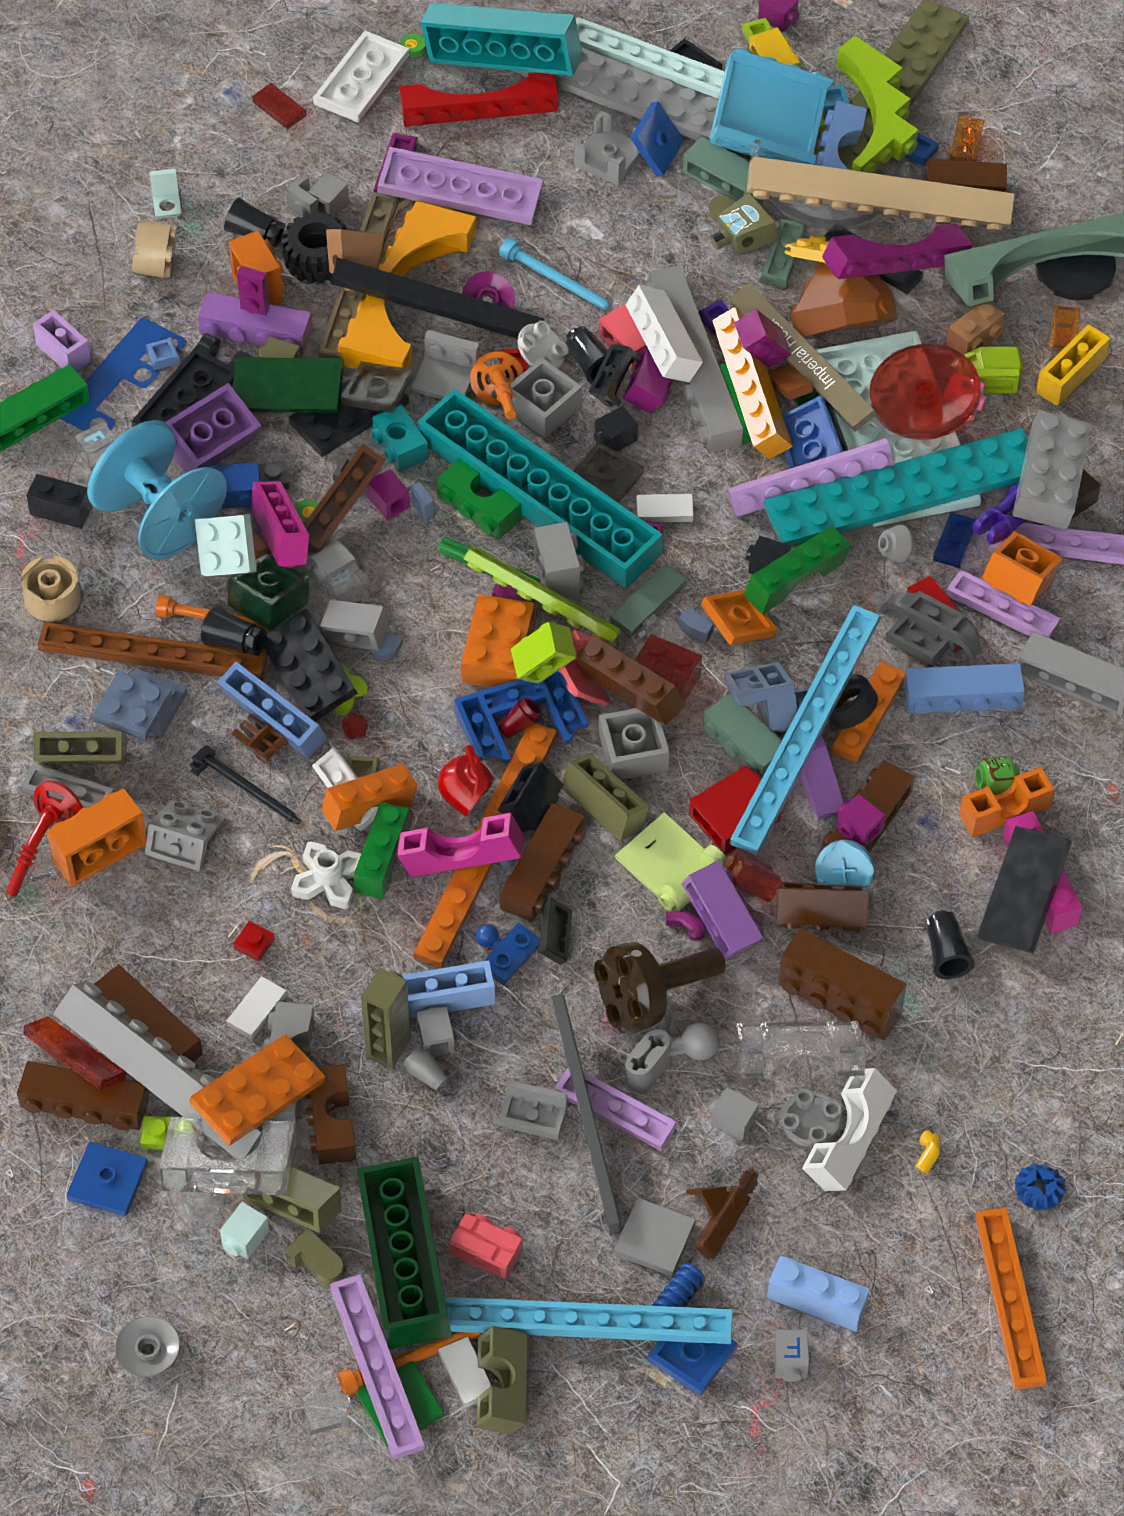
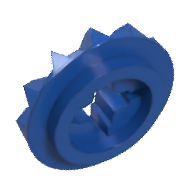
[1015,1162,1065,1210]

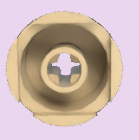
[132,220,177,278]
[21,556,82,624]

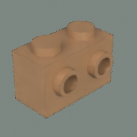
[945,302,1005,358]

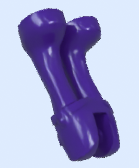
[973,483,1044,545]

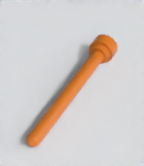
[155,594,282,632]
[337,1332,483,1398]

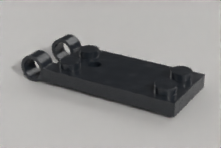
[131,333,253,427]

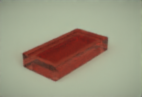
[252,83,306,130]

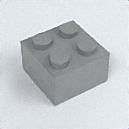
[510,357,582,438]
[534,522,584,601]
[598,708,669,780]

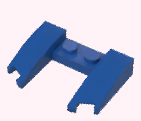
[454,671,588,763]

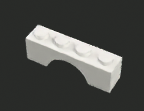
[802,1068,897,1191]

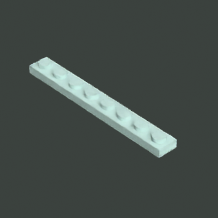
[576,17,725,99]

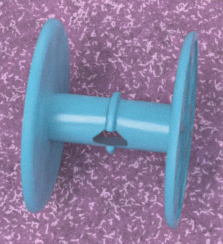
[87,420,227,559]

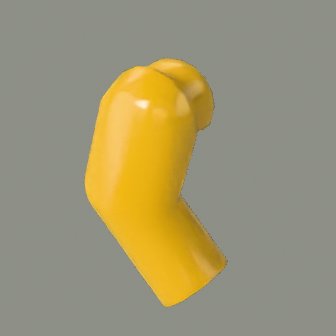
[914,1130,941,1175]

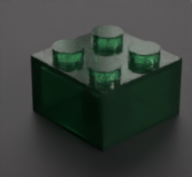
[228,553,309,631]

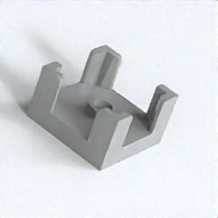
[574,111,642,186]

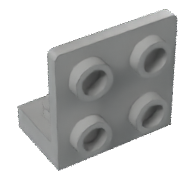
[411,330,480,399]
[145,801,225,871]

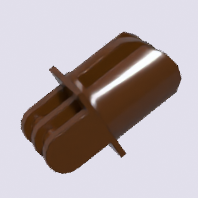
[232,714,289,764]

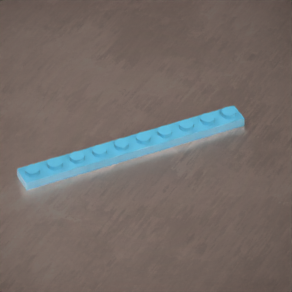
[730,605,880,856]
[445,1297,733,1344]

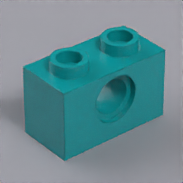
[371,404,428,472]

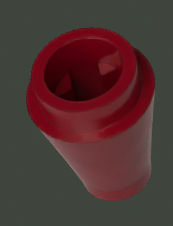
[498,697,541,738]

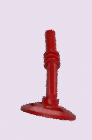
[5,781,83,897]

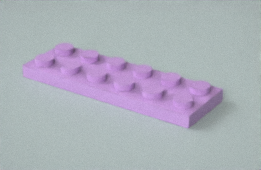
[377,147,543,226]

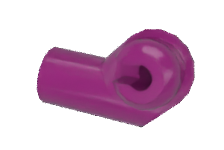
[666,911,706,940]

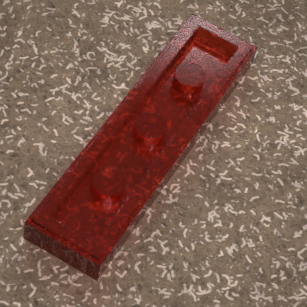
[23,1016,125,1090]

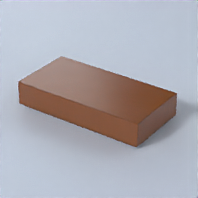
[768,364,813,400]

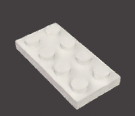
[313,30,409,123]

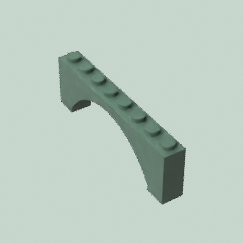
[944,212,1124,306]

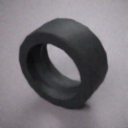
[828,674,878,729]

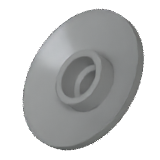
[115,1316,180,1377]

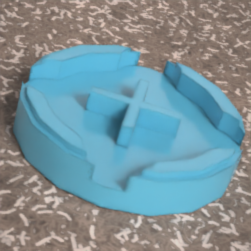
[815,840,875,888]

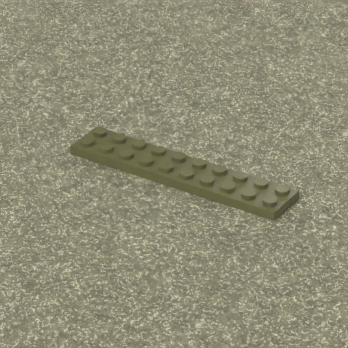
[814,0,970,170]

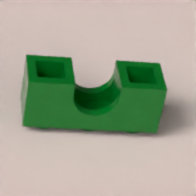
[437,458,521,539]
[354,802,410,900]

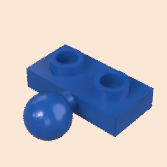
[476,922,540,986]

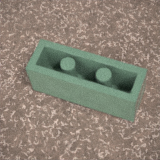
[682,136,756,201]
[703,692,782,778]

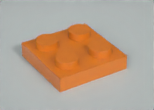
[701,589,778,645]

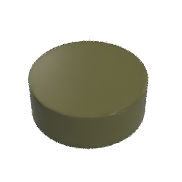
[709,196,734,221]

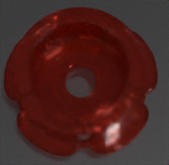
[342,712,368,740]

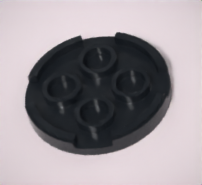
[1035,255,1116,300]

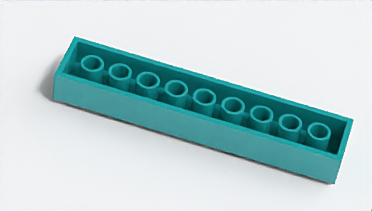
[417,388,663,589]

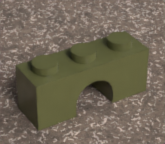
[476,1326,530,1435]

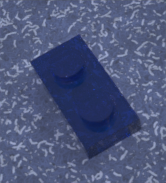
[933,512,977,569]

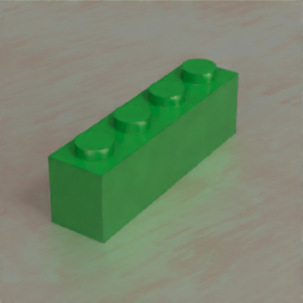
[0,364,90,452]

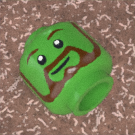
[975,756,1020,795]

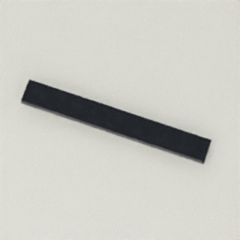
[330,257,545,339]

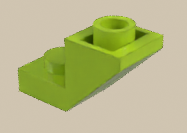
[957,347,1024,376]

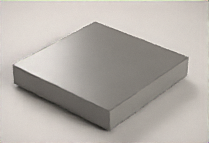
[614,1197,696,1277]

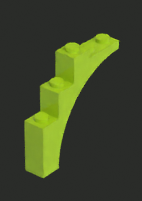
[835,35,918,173]

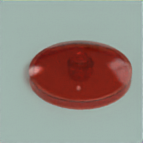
[870,344,981,440]

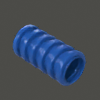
[652,1263,706,1307]

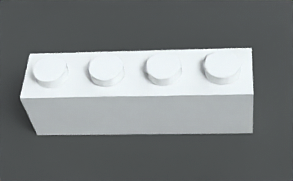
[626,285,703,382]

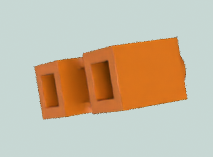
[321,763,418,832]
[959,767,1055,838]

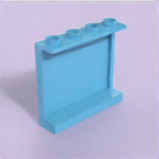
[709,48,833,165]

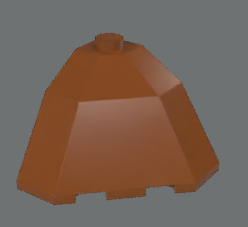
[790,261,898,339]

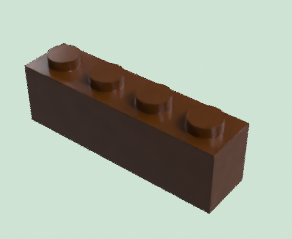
[304,444,386,553]
[576,636,685,726]
[822,760,915,853]
[500,803,587,922]
[94,964,203,1062]
[17,1061,149,1130]

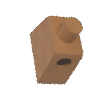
[326,229,384,292]

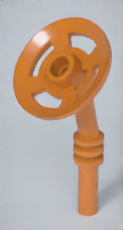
[470,352,524,419]

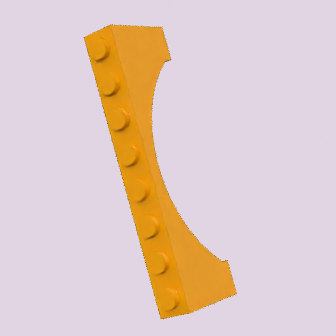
[337,201,476,382]

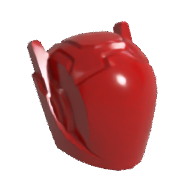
[437,745,495,817]

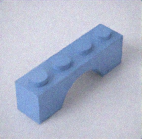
[816,101,867,170]

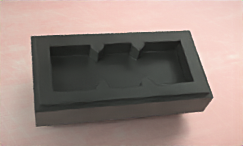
[539,897,572,965]

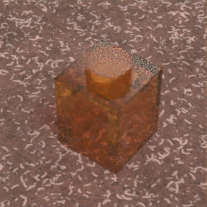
[1048,305,1081,349]

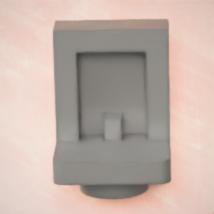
[287,175,318,217]

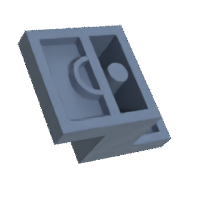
[723,662,810,732]
[92,668,188,741]

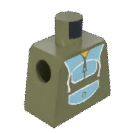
[710,193,778,255]

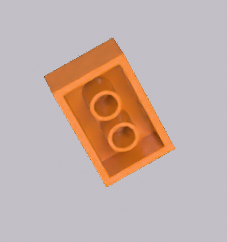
[461,594,534,687]
[47,788,147,887]

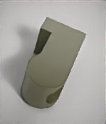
[286,1228,344,1289]

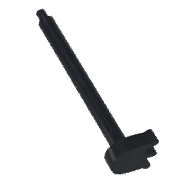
[190,745,301,824]

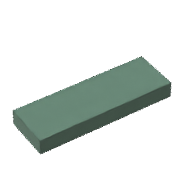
[760,219,807,289]
[610,564,687,637]

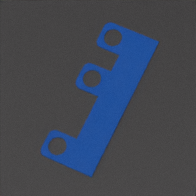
[60,317,186,438]

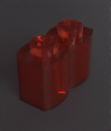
[724,849,781,902]

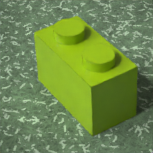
[511,622,577,684]

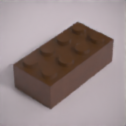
[779,928,907,1040]

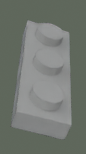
[21,764,114,808]

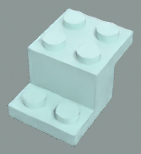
[195,514,256,576]

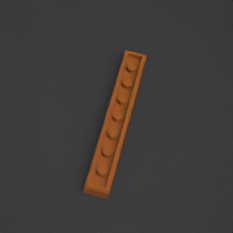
[37,622,268,681]

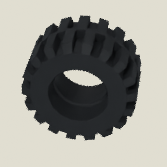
[282,212,347,284]

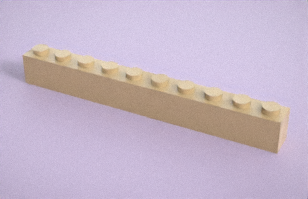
[746,156,1014,232]

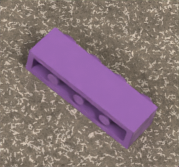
[198,292,312,354]

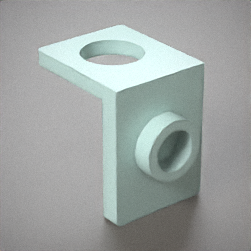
[149,169,182,219]

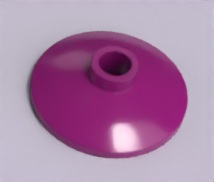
[462,271,515,309]

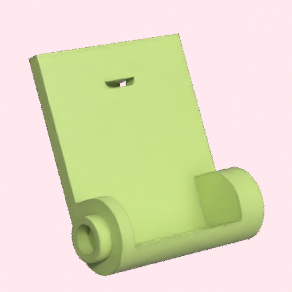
[615,812,729,911]

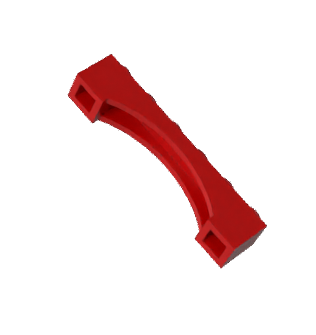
[400,72,558,127]

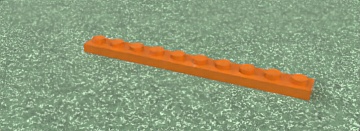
[414,723,557,969]

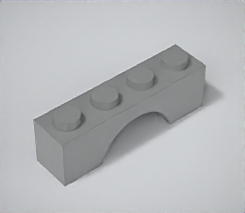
[263,1001,314,1127]

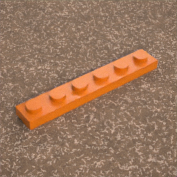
[975,1207,1047,1390]

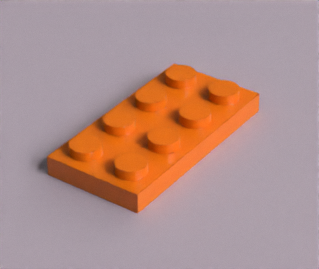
[189,1034,325,1146]

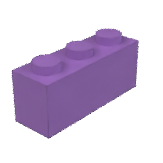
[682,860,763,962]

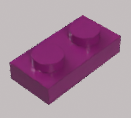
[237,266,270,316]

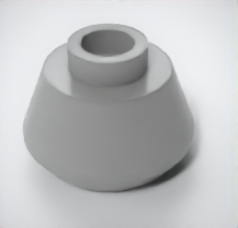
[878,525,914,563]

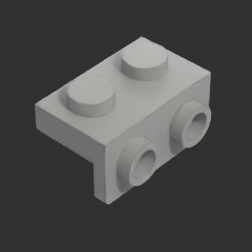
[498,1080,568,1140]

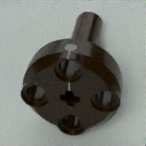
[594,942,726,1032]

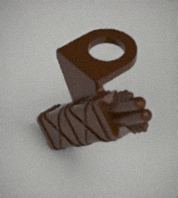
[686,1168,759,1259]

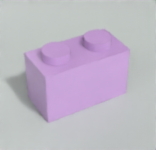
[32,310,91,372]

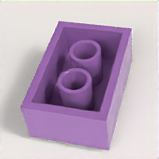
[165,383,262,473]

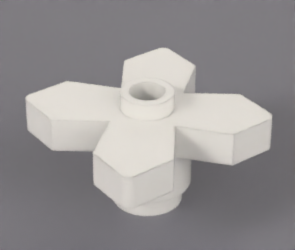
[291,842,361,909]

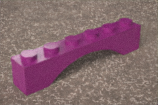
[822,223,973,279]

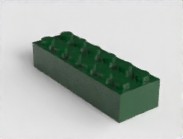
[357,1156,452,1349]

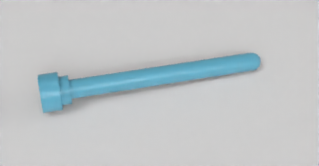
[499,237,610,310]

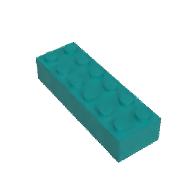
[420,3,583,76]

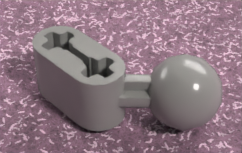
[625,1022,719,1091]

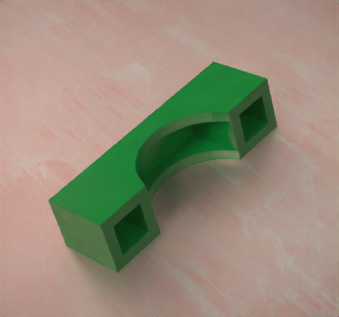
[743,525,851,615]

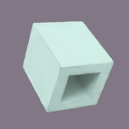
[220,1202,269,1260]

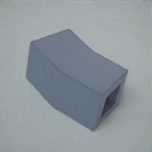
[678,607,714,644]

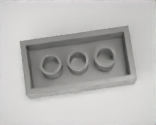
[1012,409,1092,530]

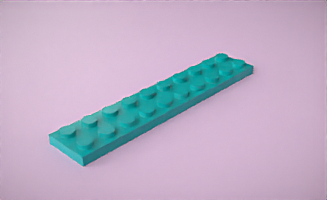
[763,428,1028,547]

